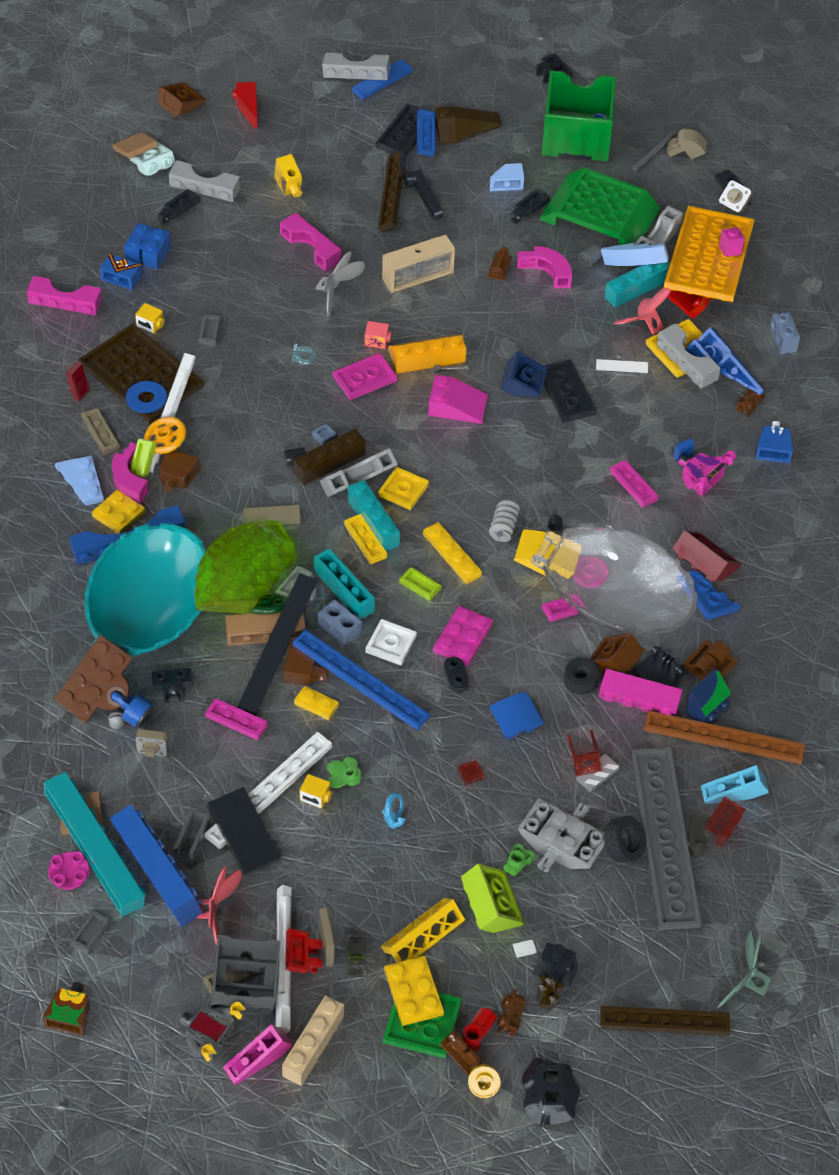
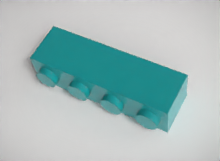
[605,262,670,308]
[348,480,400,551]
[314,548,375,620]

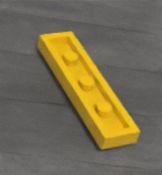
[423,522,482,584]

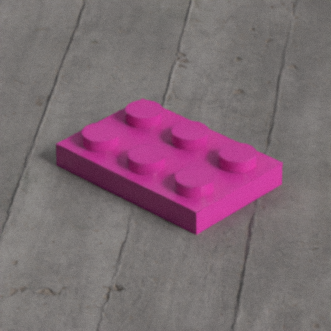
[333,353,397,400]
[433,606,493,666]

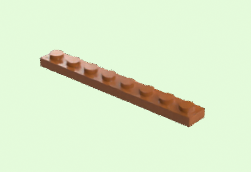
[644,711,805,765]

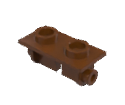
[487,247,512,281]
[735,381,766,418]
[497,989,525,1037]
[439,1030,483,1076]

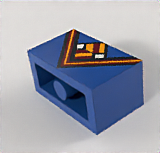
[100,254,142,290]

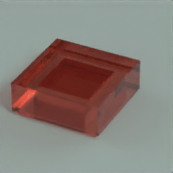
[457,760,484,786]

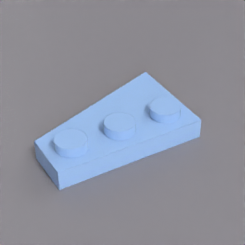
[55,456,104,506]

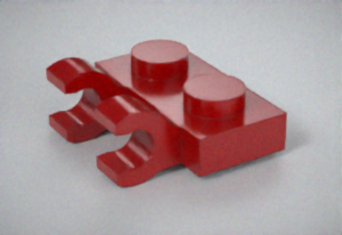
[285,928,322,974]

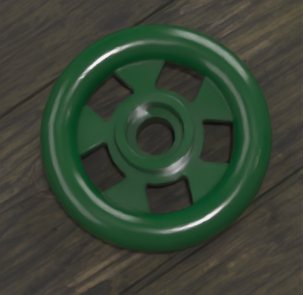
[244,594,288,615]

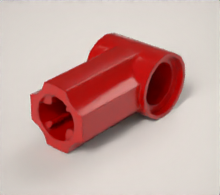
[462,1008,497,1052]

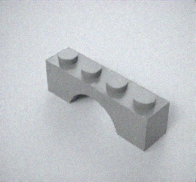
[322,53,391,80]
[169,160,240,202]
[635,206,683,266]
[657,323,720,389]
[320,448,398,498]

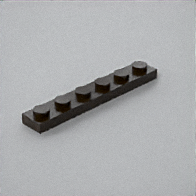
[378,151,406,232]
[600,1006,730,1036]

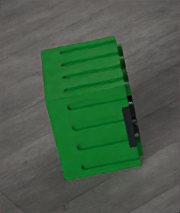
[542,71,616,161]

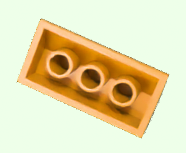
[388,334,466,374]

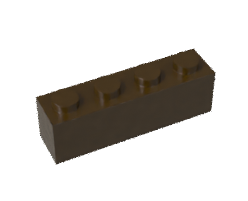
[293,429,366,486]

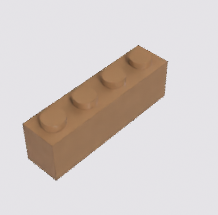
[225,612,305,646]

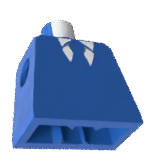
[755,421,793,463]

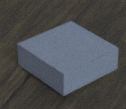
[312,423,338,445]

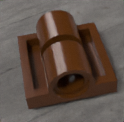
[683,639,738,680]

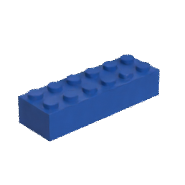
[110,805,203,927]

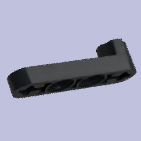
[403,170,443,220]

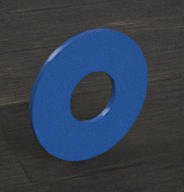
[126,381,167,413]

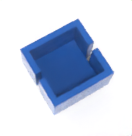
[124,223,171,270]

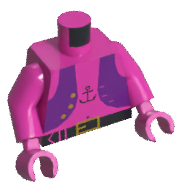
[678,450,737,496]

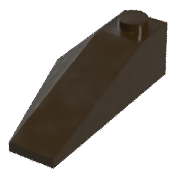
[434,106,502,145]

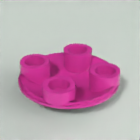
[48,851,90,890]

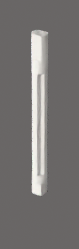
[149,353,196,473]
[275,885,291,1033]

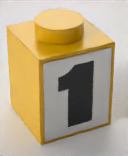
[135,303,165,334]
[300,774,332,809]

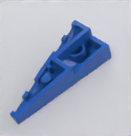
[685,327,766,395]

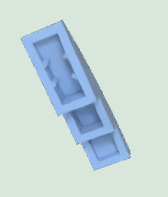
[601,243,669,266]

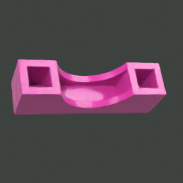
[280,213,341,272]
[27,276,102,315]

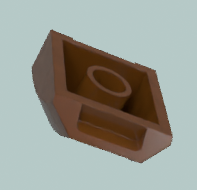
[157,82,207,117]

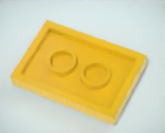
[384,956,444,1026]

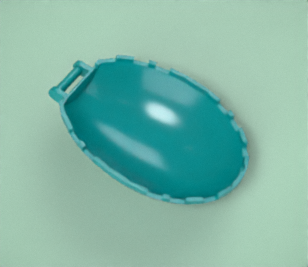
[84,523,213,657]

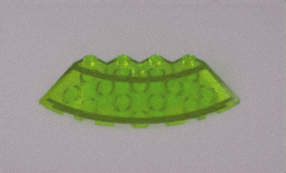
[194,520,298,614]

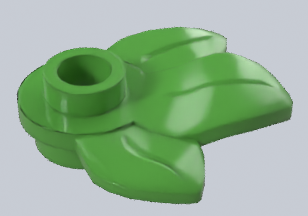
[326,756,362,788]

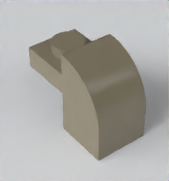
[667,129,707,159]

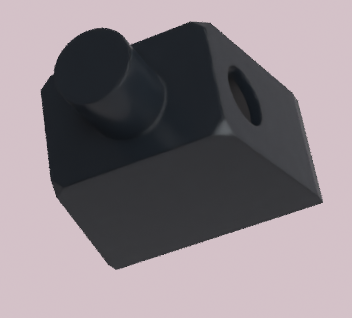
[533,943,578,987]

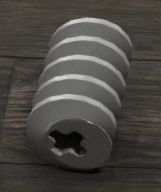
[489,500,520,542]

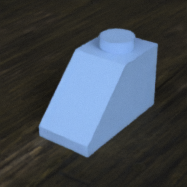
[490,163,524,191]

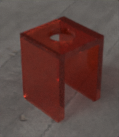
[567,729,602,777]

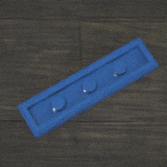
[352,59,412,100]

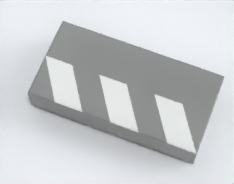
[576,754,619,793]

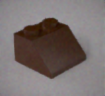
[589,633,644,674]

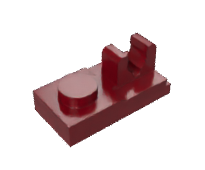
[66,362,90,401]

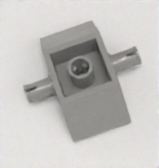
[518,798,605,872]

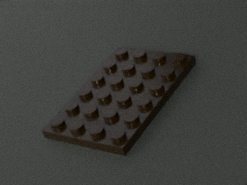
[78,323,204,424]

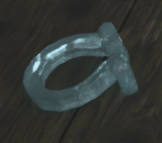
[292,344,316,365]

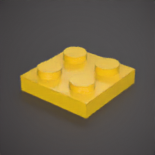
[378,466,429,511]
[92,489,145,534]

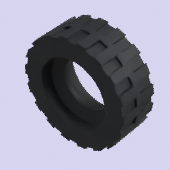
[604,816,646,863]

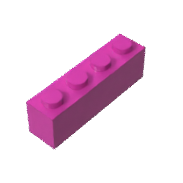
[599,669,683,716]

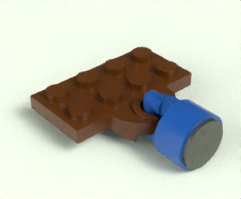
[54,635,154,728]

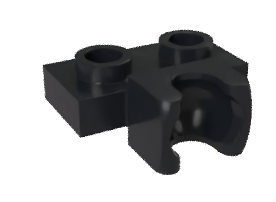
[535,53,573,83]
[151,668,192,703]

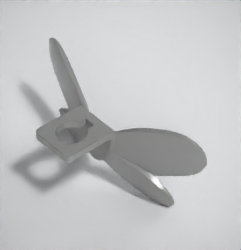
[316,251,365,317]

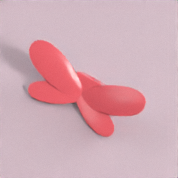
[614,288,671,335]
[197,866,242,945]

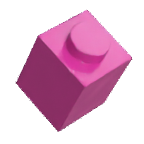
[719,228,744,257]

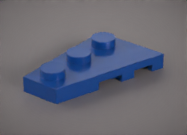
[677,570,741,621]

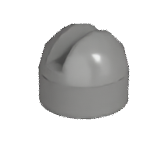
[108,711,125,729]

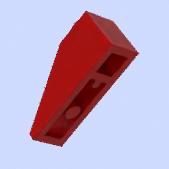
[233,82,257,128]

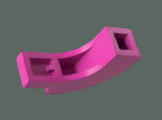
[517,246,572,288]
[112,442,149,505]

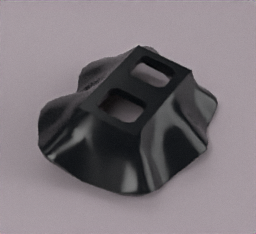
[522,1057,580,1125]

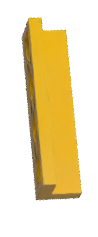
[381,898,465,963]

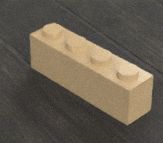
[282,996,344,1086]

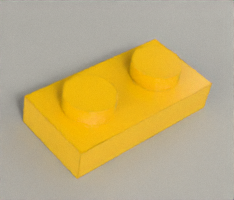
[294,686,339,720]

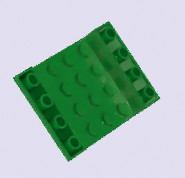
[540,168,661,245]

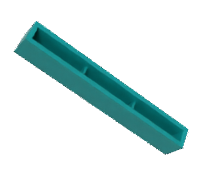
[44,772,146,917]

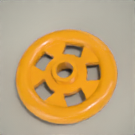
[144,417,186,454]

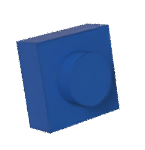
[674,438,695,462]

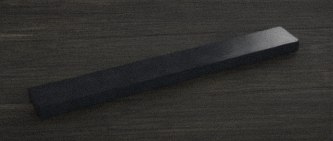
[237,573,317,716]

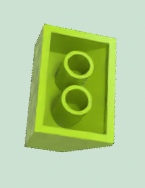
[461,863,525,933]

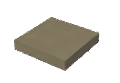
[319,907,335,966]

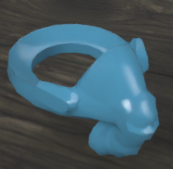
[382,792,406,829]

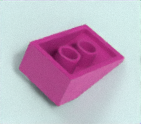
[428,375,488,424]

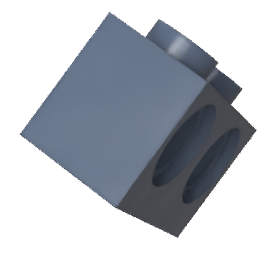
[769,312,800,354]
[318,600,362,646]

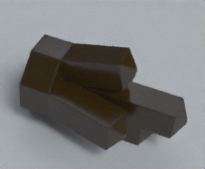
[536,973,564,1010]

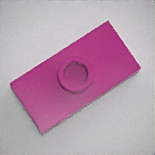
[542,594,585,622]

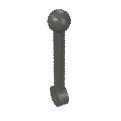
[433,364,471,373]

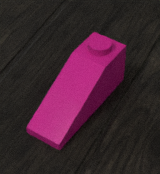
[223,1024,294,1084]

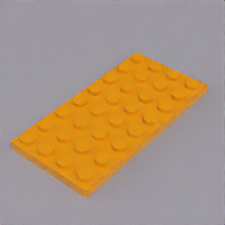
[664,206,755,302]

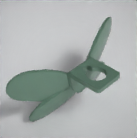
[717,931,771,1009]

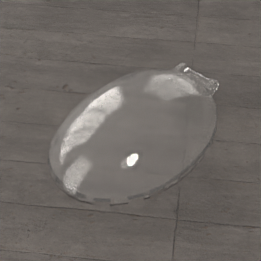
[530,523,697,636]

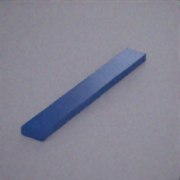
[293,630,431,731]

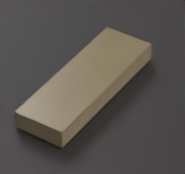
[81,408,120,455]
[243,505,301,527]

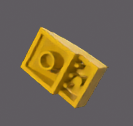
[514,530,582,581]

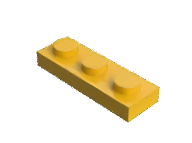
[344,514,387,565]

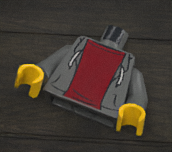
[180,1002,246,1062]

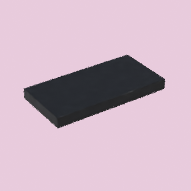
[375,104,423,156]
[543,359,596,423]
[206,787,281,876]

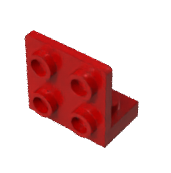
[667,290,711,319]

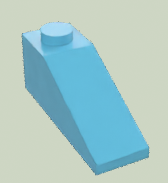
[701,765,769,804]

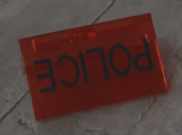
[704,797,746,848]

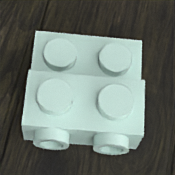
[130,142,175,175]

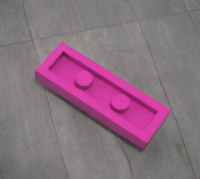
[610,460,658,508]
[205,698,268,740]

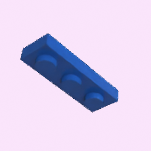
[417,109,435,157]

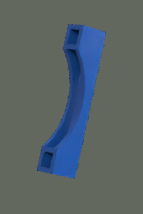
[69,505,186,565]

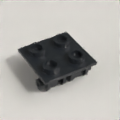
[633,646,688,686]

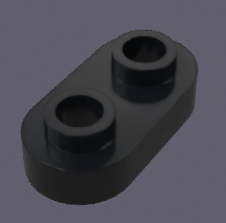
[444,657,469,693]

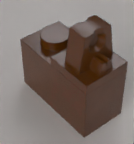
[283,639,328,686]

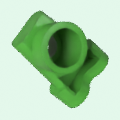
[503,843,536,876]

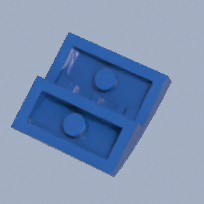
[489,692,544,740]

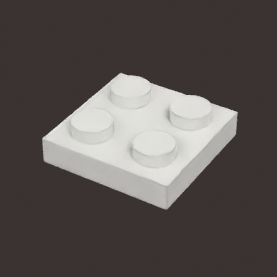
[366,619,417,665]

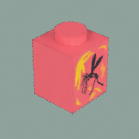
[365,321,392,349]

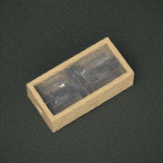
[382,234,455,293]

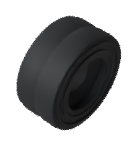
[564,658,600,695]

